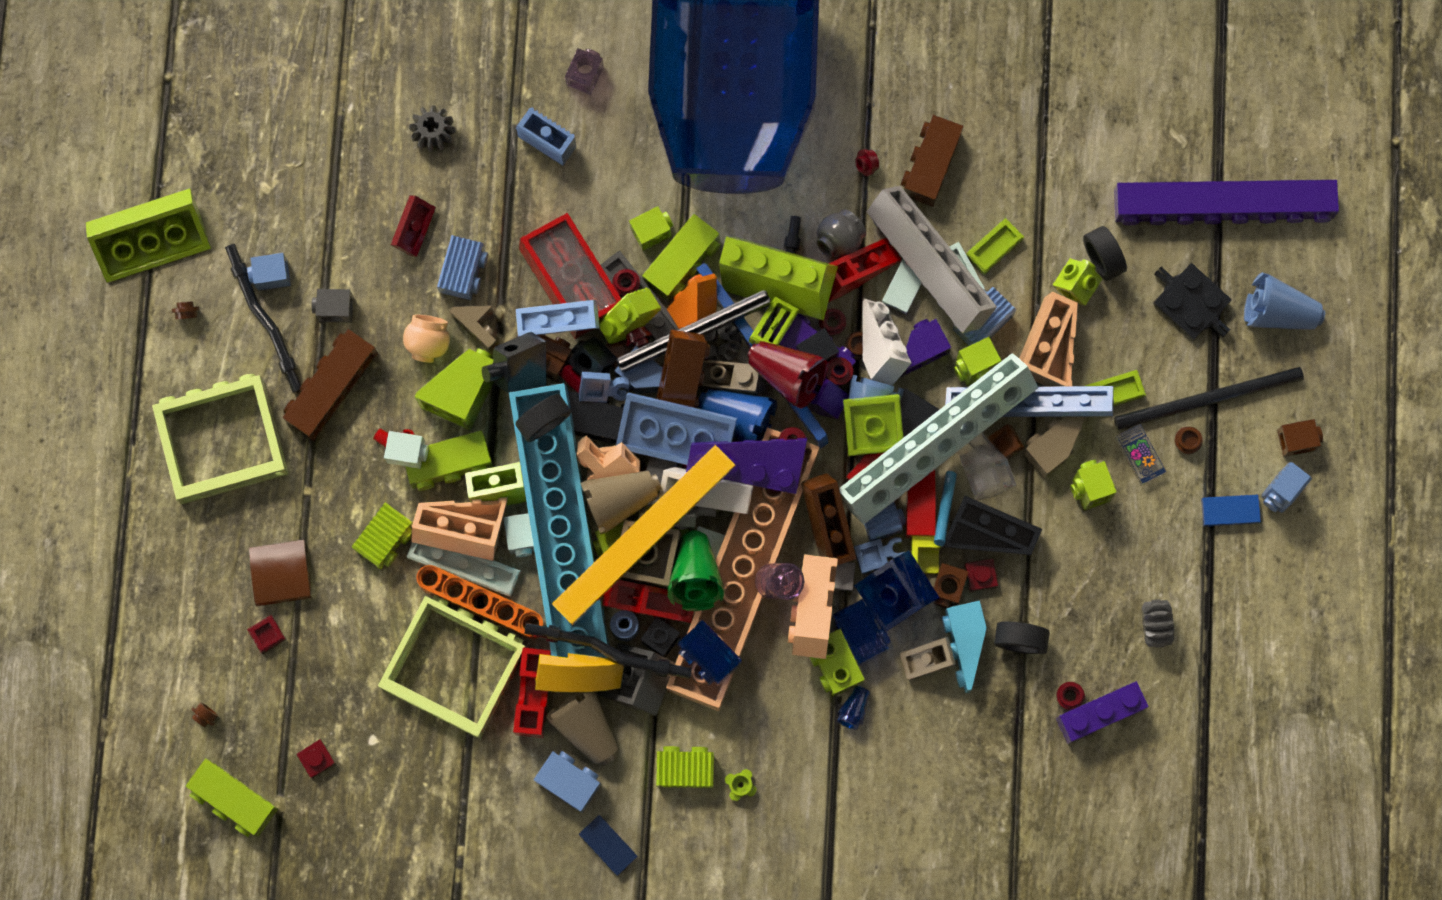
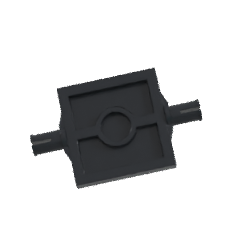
[1153,262,1232,341]

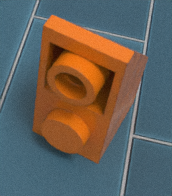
[667,274,717,329]

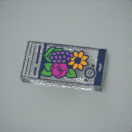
[1115,424,1167,486]

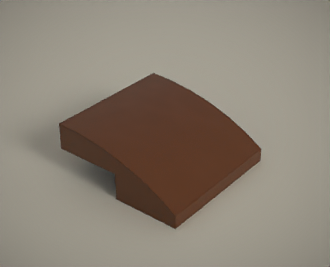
[249,540,312,607]

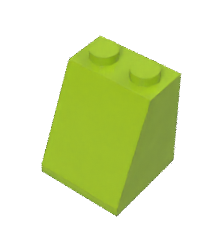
[415,349,494,430]

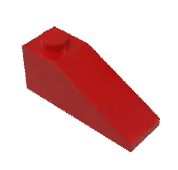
[828,237,901,303]

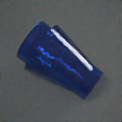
[837,686,870,730]

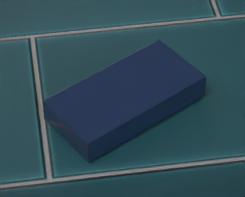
[579,815,638,876]

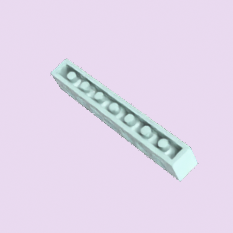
[839,353,1038,525]

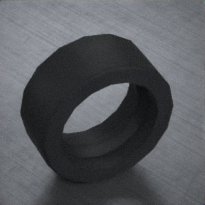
[1083,226,1127,281]
[515,394,571,442]
[994,621,1050,654]

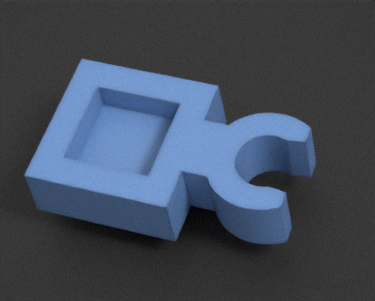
[579,372,629,403]
[854,537,906,574]

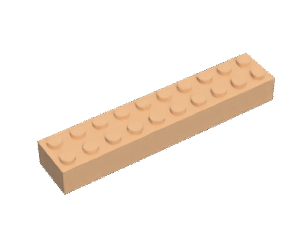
[666,427,820,711]

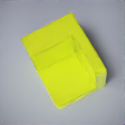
[910,536,941,574]

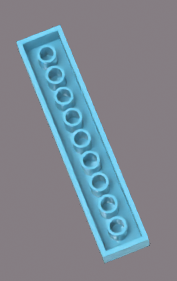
[509,383,610,658]

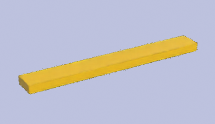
[552,445,735,625]

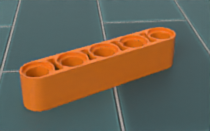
[416,565,545,640]

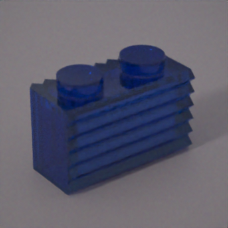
[832,599,891,666]
[678,620,742,686]

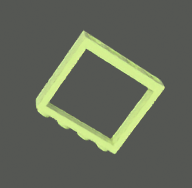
[152,374,289,504]
[378,595,526,739]

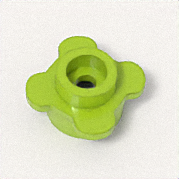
[725,769,757,801]

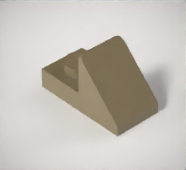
[449,306,498,354]
[900,637,956,680]

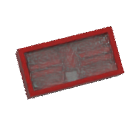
[519,213,621,339]

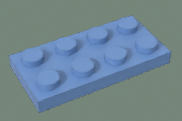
[616,392,737,465]

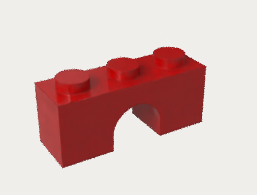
[513,648,552,738]

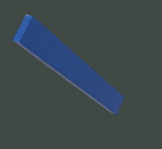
[696,263,829,449]

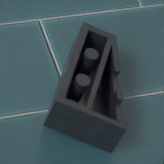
[942,495,1042,555]

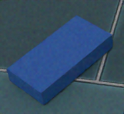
[1201,495,1261,527]

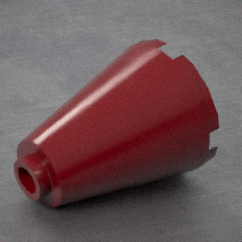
[747,341,828,409]

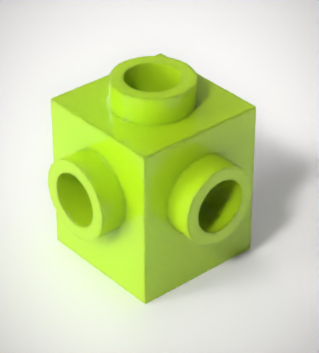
[1053,258,1103,306]

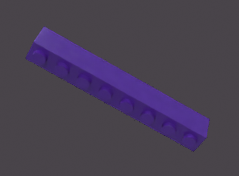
[1114,180,1339,226]

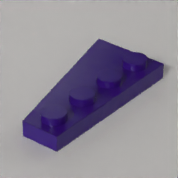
[686,438,807,494]

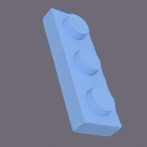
[516,300,600,337]

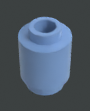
[610,610,639,642]

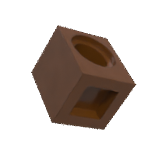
[1277,419,1323,457]
[930,563,969,609]

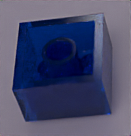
[854,550,940,633]

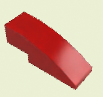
[906,469,936,539]
[602,580,694,623]

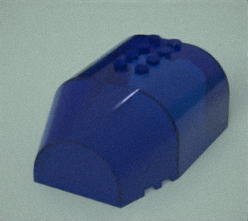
[648,0,819,194]

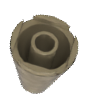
[580,471,662,535]
[545,691,618,766]

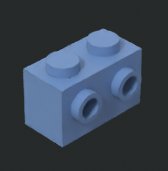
[534,751,601,813]

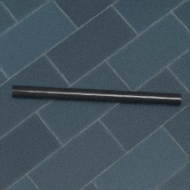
[1114,367,1304,430]

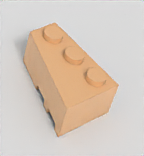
[1019,292,1078,387]
[412,497,508,561]
[788,555,838,659]

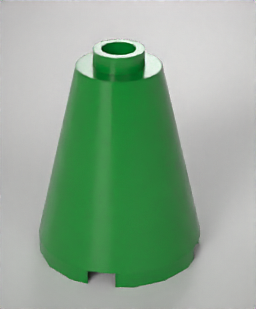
[668,530,725,611]

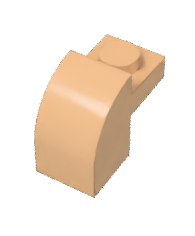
[577,436,640,480]

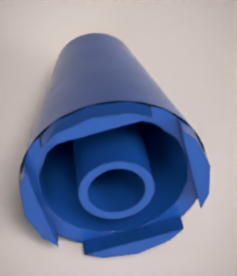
[698,389,777,442]

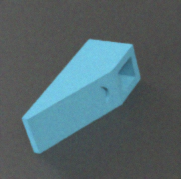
[942,600,987,693]

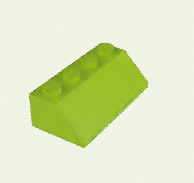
[86,188,211,283]
[719,236,838,320]

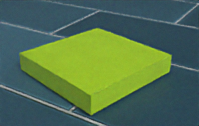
[843,394,903,456]

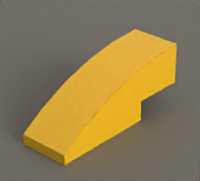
[535,653,624,692]

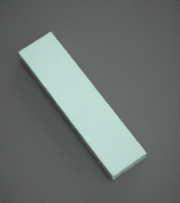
[407,542,521,598]

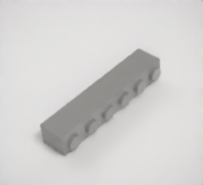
[866,186,997,333]

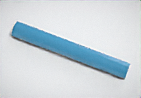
[934,471,957,546]

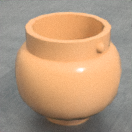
[403,314,450,363]

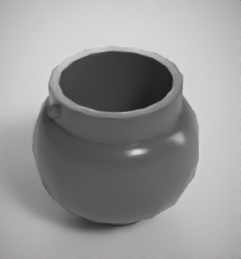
[817,209,866,259]

